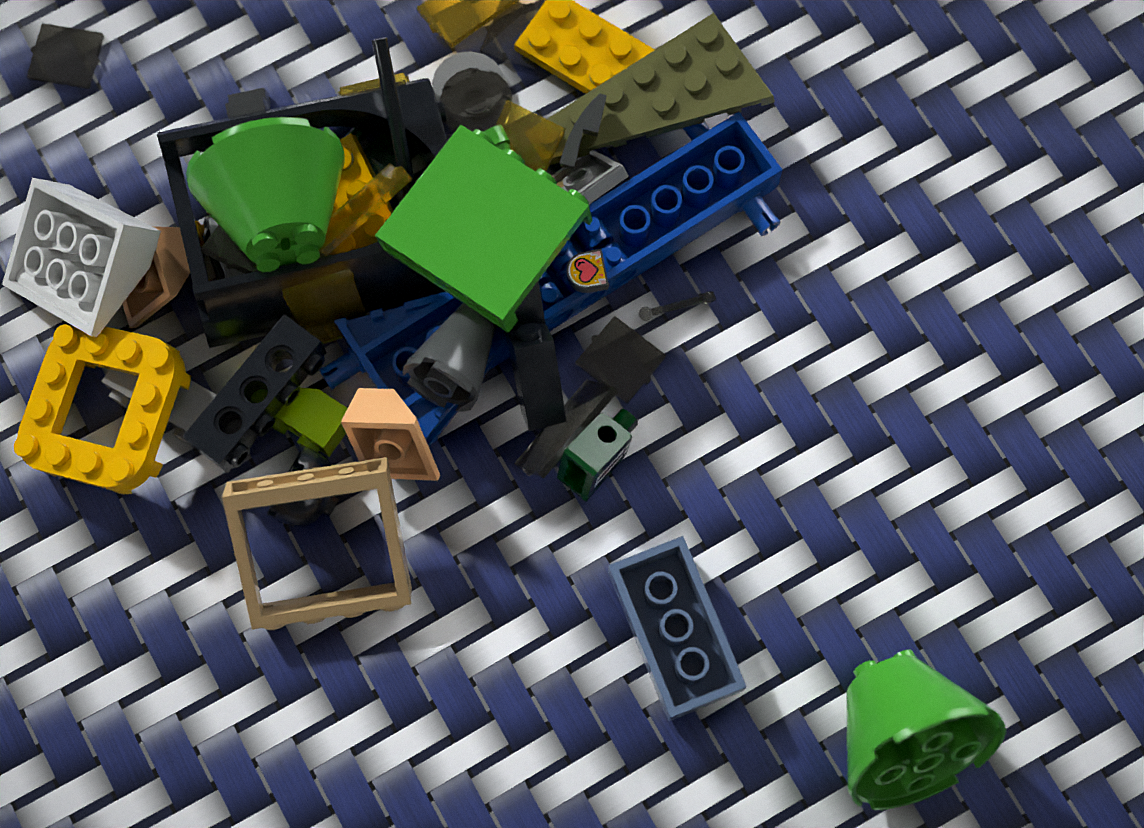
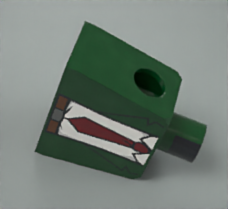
[557,409,638,502]

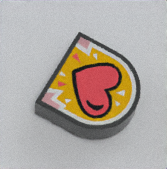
[567,249,609,293]

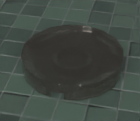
[440,68,513,133]

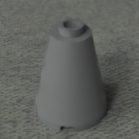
[402,303,497,412]

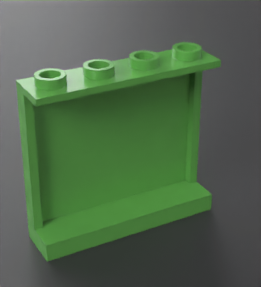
[375,125,593,333]

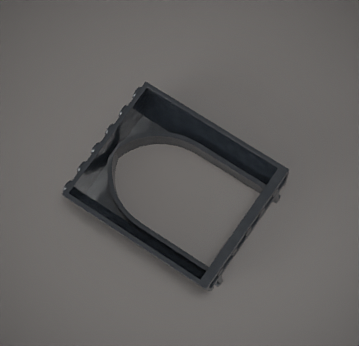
[157,78,452,348]

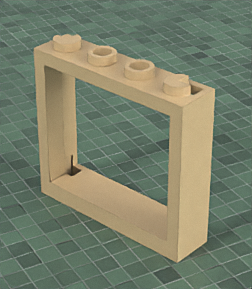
[222,457,412,630]

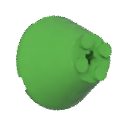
[186,117,345,272]
[846,649,1006,810]

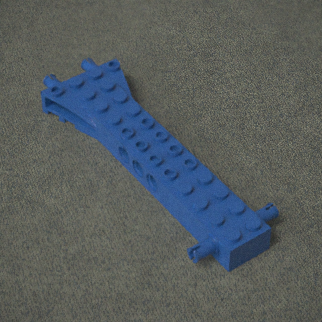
[319,112,783,447]

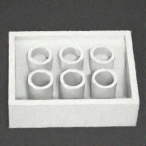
[2,178,161,337]

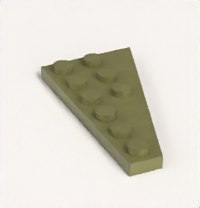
[525,13,775,166]

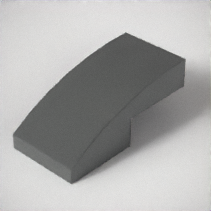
[225,87,270,118]
[560,93,607,170]

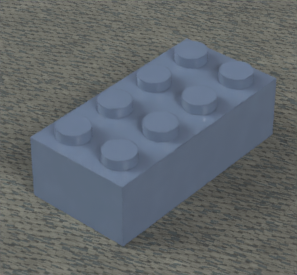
[608,536,747,722]

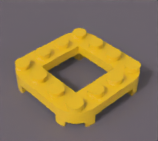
[14,324,191,494]

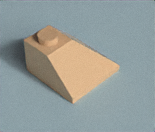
[123,226,190,328]
[341,388,440,481]

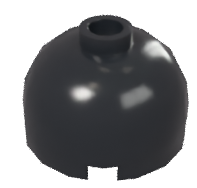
[267,446,340,526]

